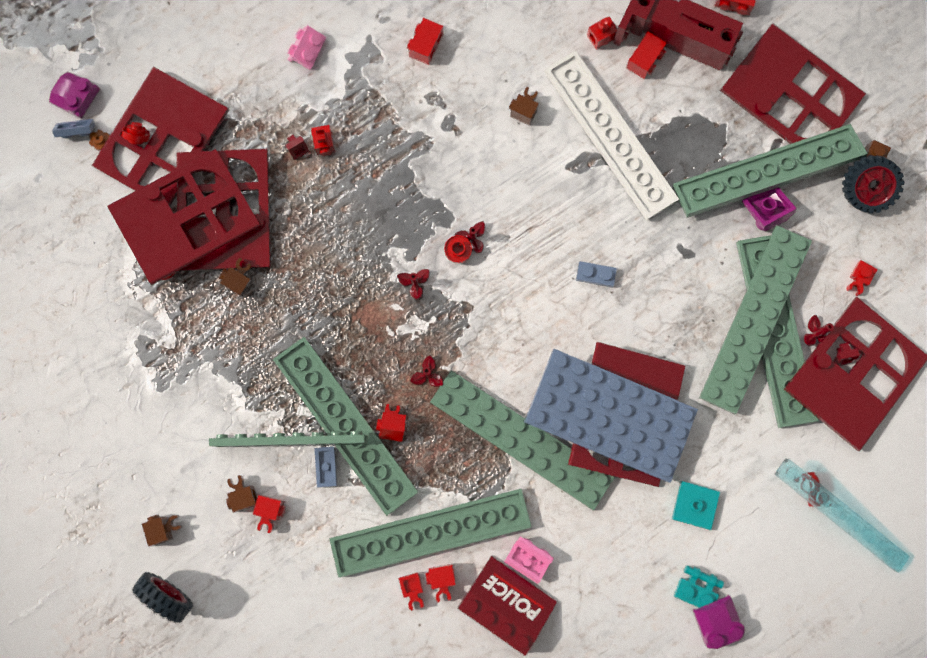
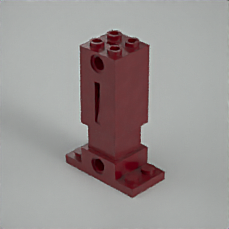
[613,0,744,71]

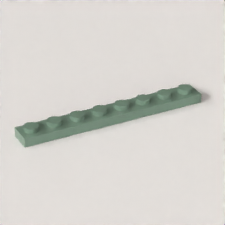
[209,431,368,447]

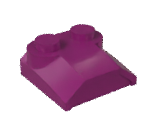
[49,72,100,119]
[742,187,797,231]
[693,595,745,649]

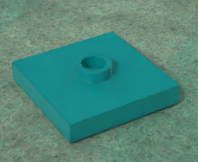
[671,481,720,530]

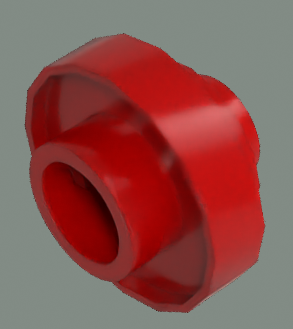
[122,122,150,144]
[444,235,472,264]

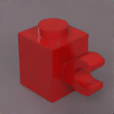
[587,16,617,50]
[311,125,335,156]
[376,404,406,442]
[253,495,286,533]
[425,564,456,602]

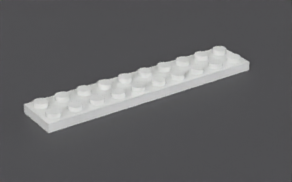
[545,51,679,220]

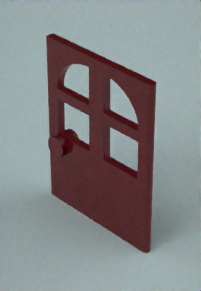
[720,23,866,144]
[91,66,229,206]
[107,149,260,285]
[176,149,271,271]
[784,297,927,452]
[568,342,685,487]

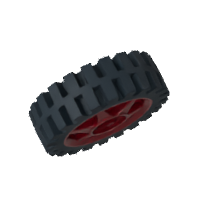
[842,155,905,214]
[132,572,193,623]

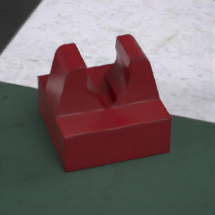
[285,135,310,161]
[833,342,860,366]

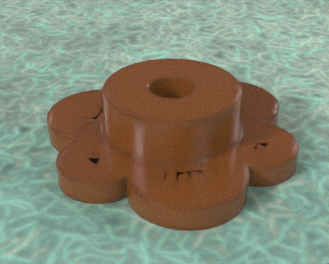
[89,129,110,150]

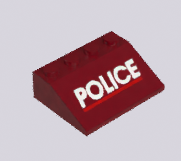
[457,556,557,656]

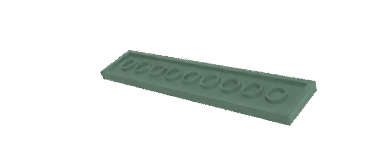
[673,124,868,218]
[699,225,812,415]
[736,235,819,428]
[273,337,418,516]
[430,370,615,511]
[329,489,531,578]

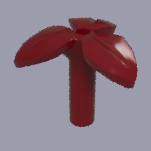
[454,221,485,253]
[397,269,430,300]
[804,315,834,346]
[410,355,443,387]

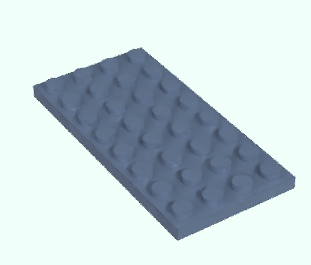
[524,349,698,483]

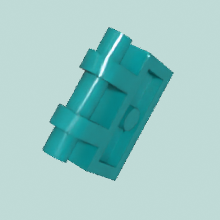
[673,565,724,608]

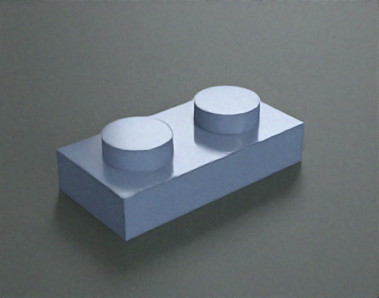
[52,119,95,138]
[576,261,617,288]
[314,446,337,488]

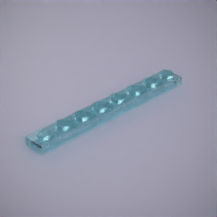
[774,458,910,573]

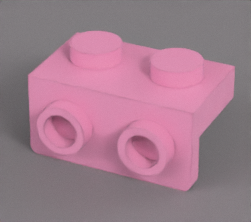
[287,25,326,70]
[504,537,554,584]

